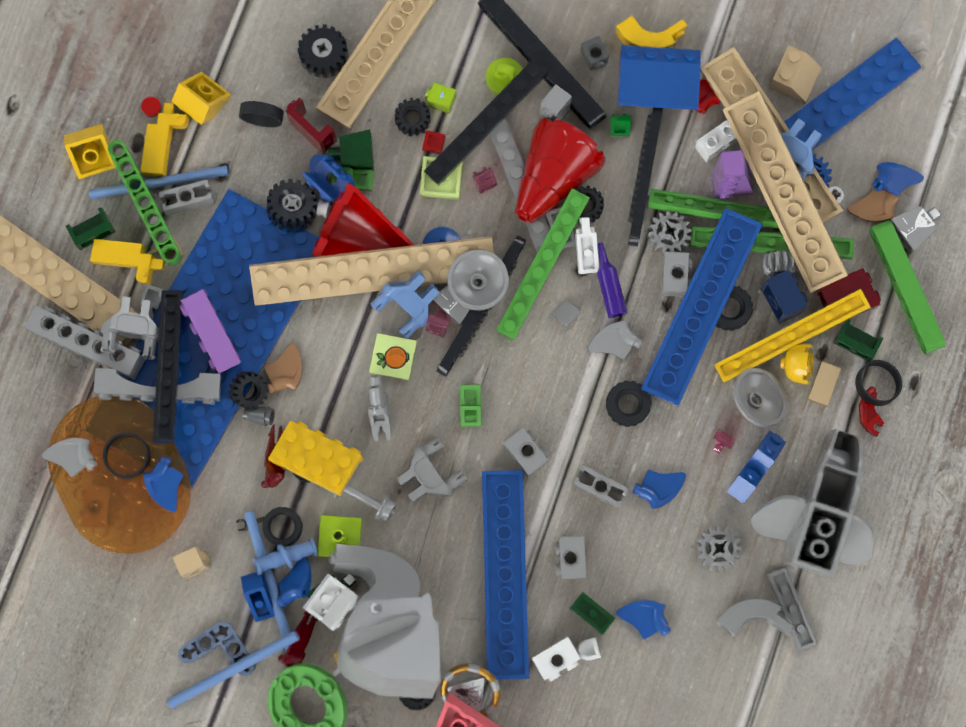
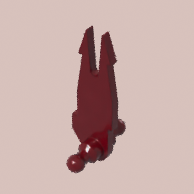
[261,424,285,488]
[278,611,318,667]

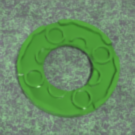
[268,663,347,727]

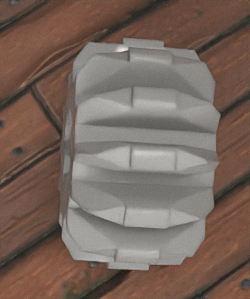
[762,251,797,277]

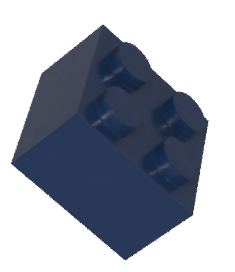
[761,270,808,324]

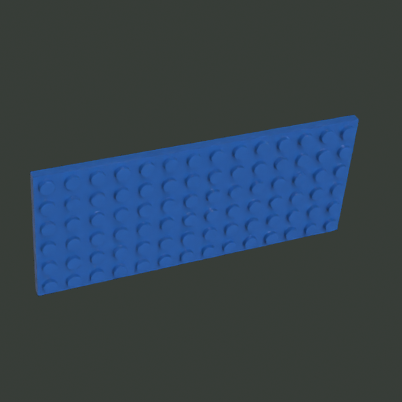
[85,189,319,490]

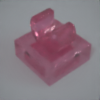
[473,167,498,194]
[425,311,449,338]
[713,428,736,454]

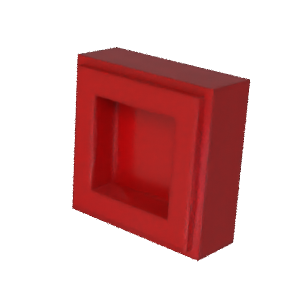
[422,130,446,155]

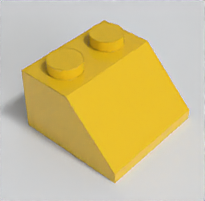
[171,72,232,125]
[64,124,116,179]

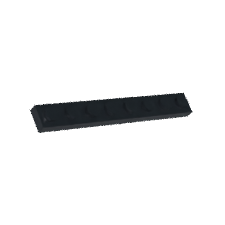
[424,58,549,186]
[153,290,183,443]

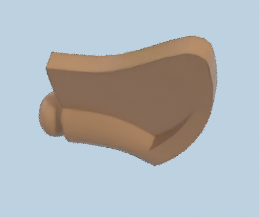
[848,188,901,223]
[265,343,302,394]

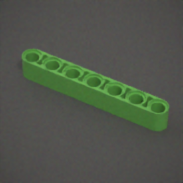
[108,140,182,266]
[869,220,945,354]

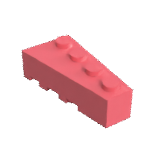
[436,692,500,727]

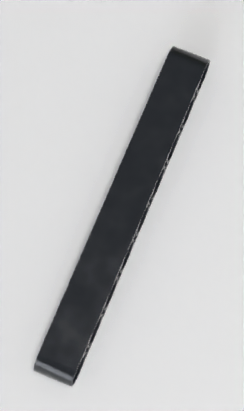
[477,0,607,130]

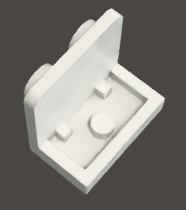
[303,574,358,631]

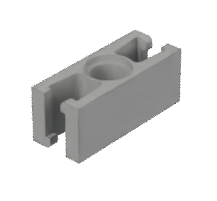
[159,180,215,216]
[573,465,629,509]

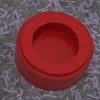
[141,97,162,118]

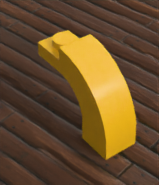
[615,16,687,49]

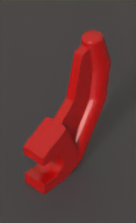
[859,386,884,437]

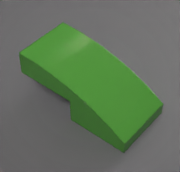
[330,167,375,191]
[460,384,481,427]

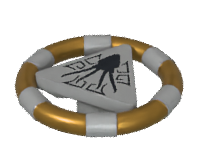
[440,663,501,717]

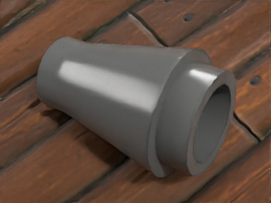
[243,406,275,426]

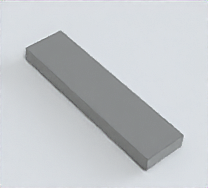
[766,567,818,652]

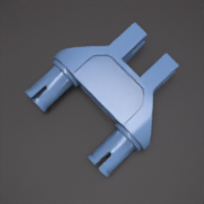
[781,118,822,181]
[370,270,440,339]

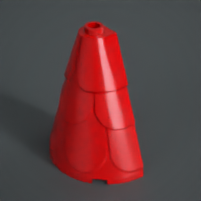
[515,118,606,224]
[312,183,415,257]

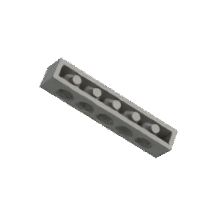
[24,306,145,380]

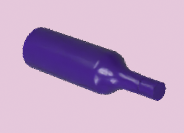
[597,242,628,318]

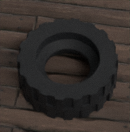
[716,286,753,331]
[606,380,652,427]

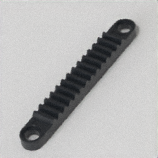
[628,107,663,247]
[436,235,527,377]

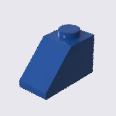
[241,572,275,622]

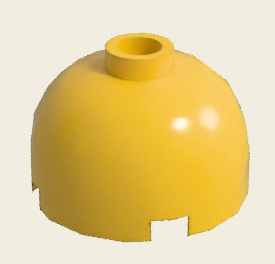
[781,344,814,385]

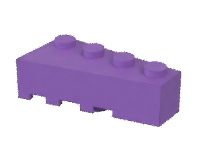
[712,150,754,200]
[180,289,242,373]

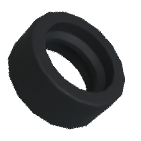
[262,507,303,547]

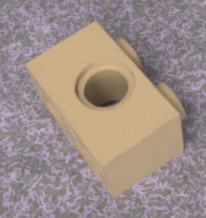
[172,547,211,579]

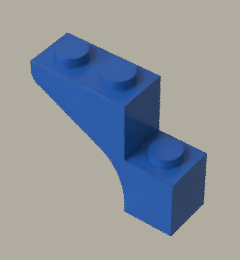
[727,430,786,504]

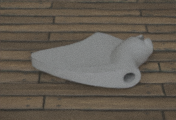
[588,321,643,361]
[42,438,97,477]

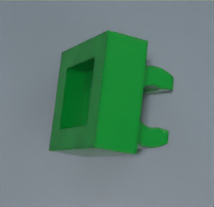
[610,114,631,137]

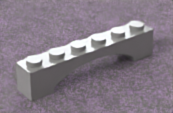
[94,368,222,404]

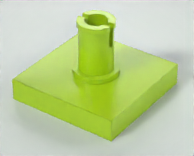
[317,515,362,558]

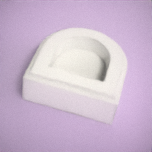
[577,637,601,661]

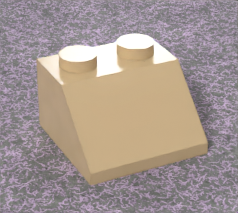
[769,45,821,103]

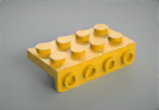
[268,420,364,496]

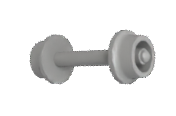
[329,485,397,522]

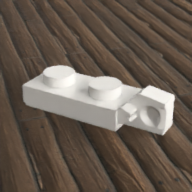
[575,217,599,274]

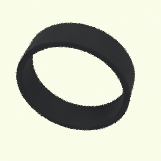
[239,101,284,127]
[855,360,902,406]
[103,432,150,479]

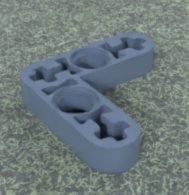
[178,622,255,676]

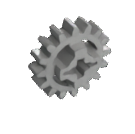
[648,211,692,255]
[696,526,742,572]

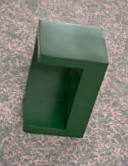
[66,207,116,251]
[833,319,884,362]
[569,592,616,635]

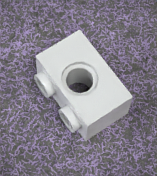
[695,120,737,163]
[532,637,581,682]

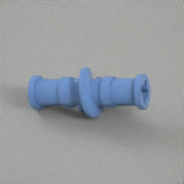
[252,538,318,575]

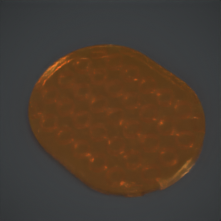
[48,396,191,554]

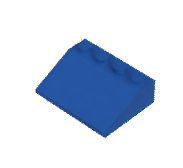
[618,45,701,110]

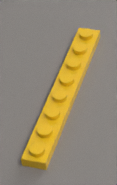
[714,289,870,383]

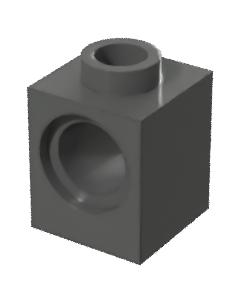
[581,36,609,70]

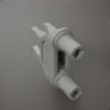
[101,296,159,360]
[368,374,391,441]
[397,437,468,503]

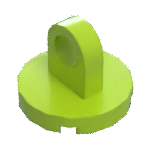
[485,58,523,95]

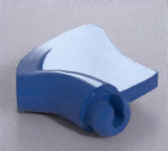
[873,162,924,196]
[143,456,184,512]
[633,469,686,509]
[277,557,312,607]
[616,600,671,639]

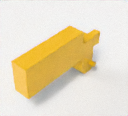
[140,103,190,177]
[90,239,165,285]

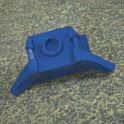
[302,155,356,202]

